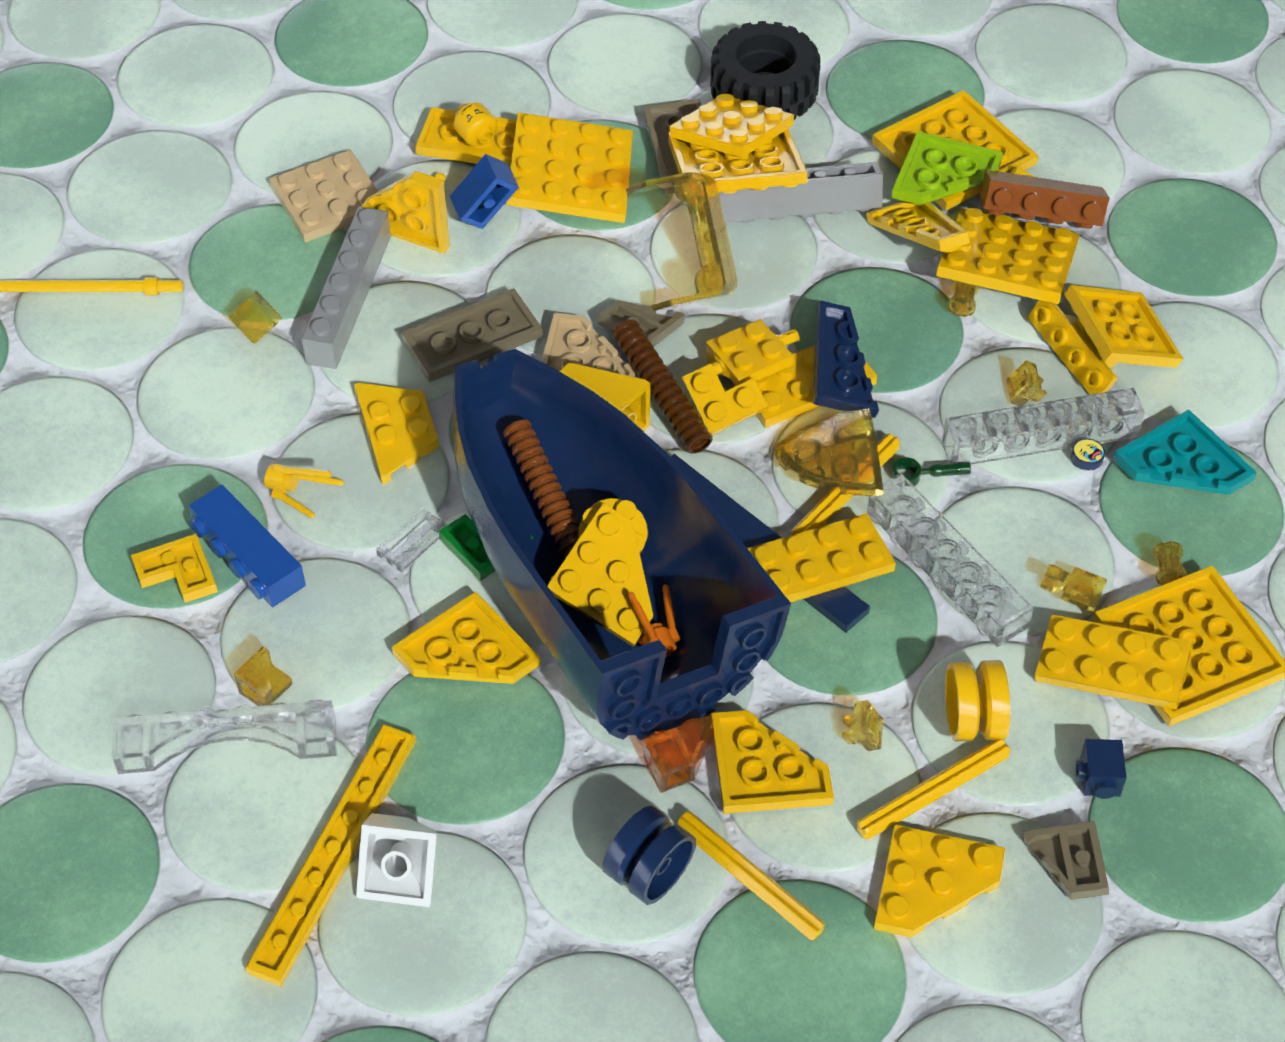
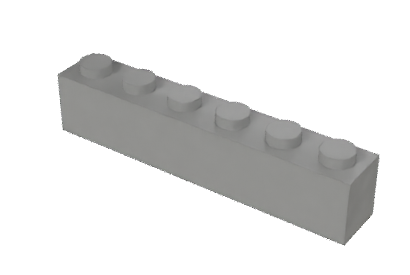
[699,162,883,226]
[302,206,391,369]

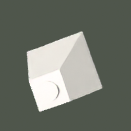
[356,813,438,907]

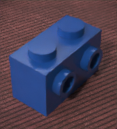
[450,154,519,229]

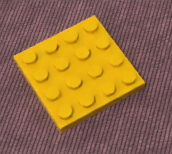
[872,90,1039,211]
[506,112,633,223]
[668,129,807,196]
[936,208,1080,304]
[1093,565,1285,727]

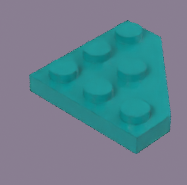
[1113,409,1257,495]

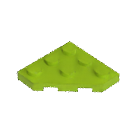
[891,131,1004,205]

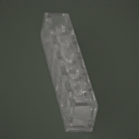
[942,387,1145,465]
[867,474,1034,647]

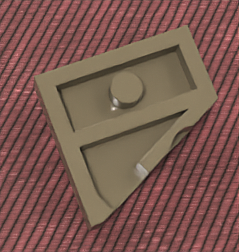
[598,300,685,347]
[1023,821,1109,900]

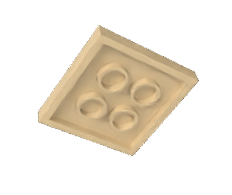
[269,149,378,243]

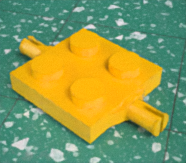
[699,319,800,386]

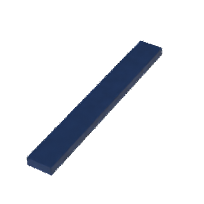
[670,454,870,633]

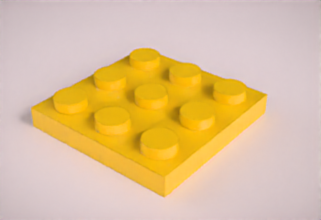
[670,94,794,158]
[1064,285,1184,368]

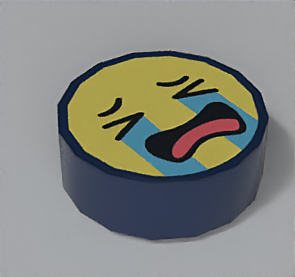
[1071,438,1105,471]

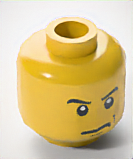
[454,102,497,146]

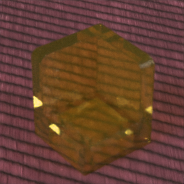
[228,290,282,344]
[234,646,293,711]

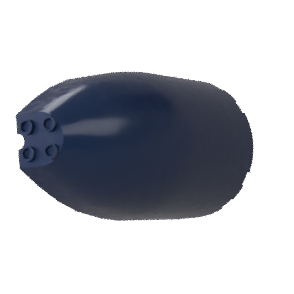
[452,349,791,740]

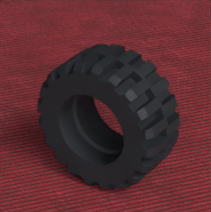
[710,21,821,120]

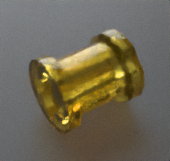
[948,280,979,317]
[1152,541,1187,585]

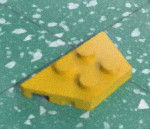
[354,383,439,484]

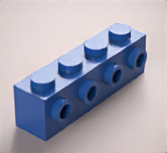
[189,484,306,608]

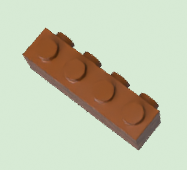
[979,170,1110,229]

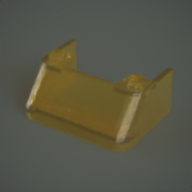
[626,172,738,311]

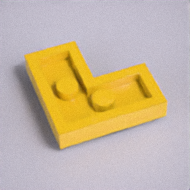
[682,363,769,436]
[131,534,218,603]

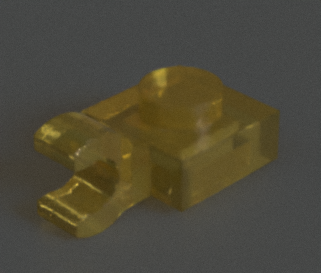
[1040,564,1107,612]

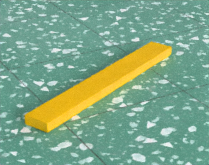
[245,724,417,987]

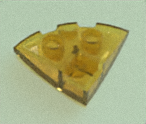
[774,408,883,496]

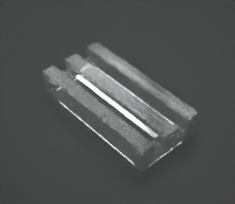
[376,507,447,573]

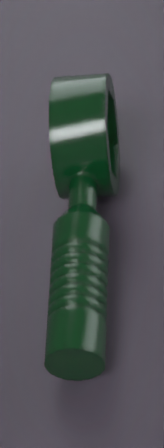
[891,457,971,488]

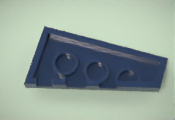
[813,300,879,418]

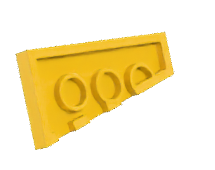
[866,201,970,252]

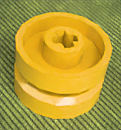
[945,660,1010,742]

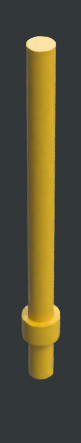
[0,277,184,296]

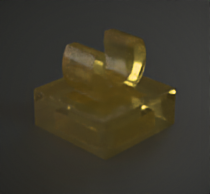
[1006,360,1047,407]
[841,700,883,751]

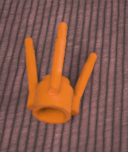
[628,584,680,657]

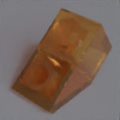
[643,715,713,793]

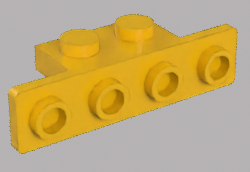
[1028,300,1117,400]

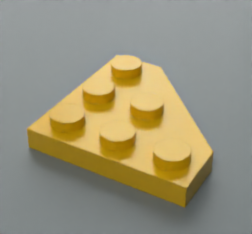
[362,171,450,254]
[547,503,653,647]
[392,591,541,684]
[711,710,834,814]
[874,825,1005,937]

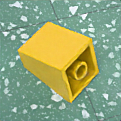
[560,362,650,431]

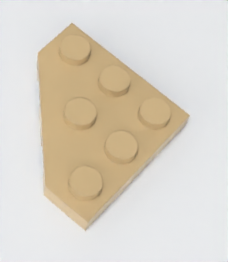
[541,313,636,377]

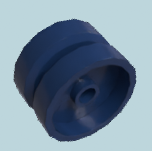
[603,805,696,905]

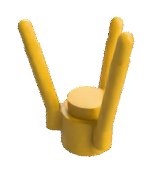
[264,463,344,518]

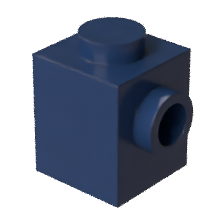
[1076,739,1127,799]

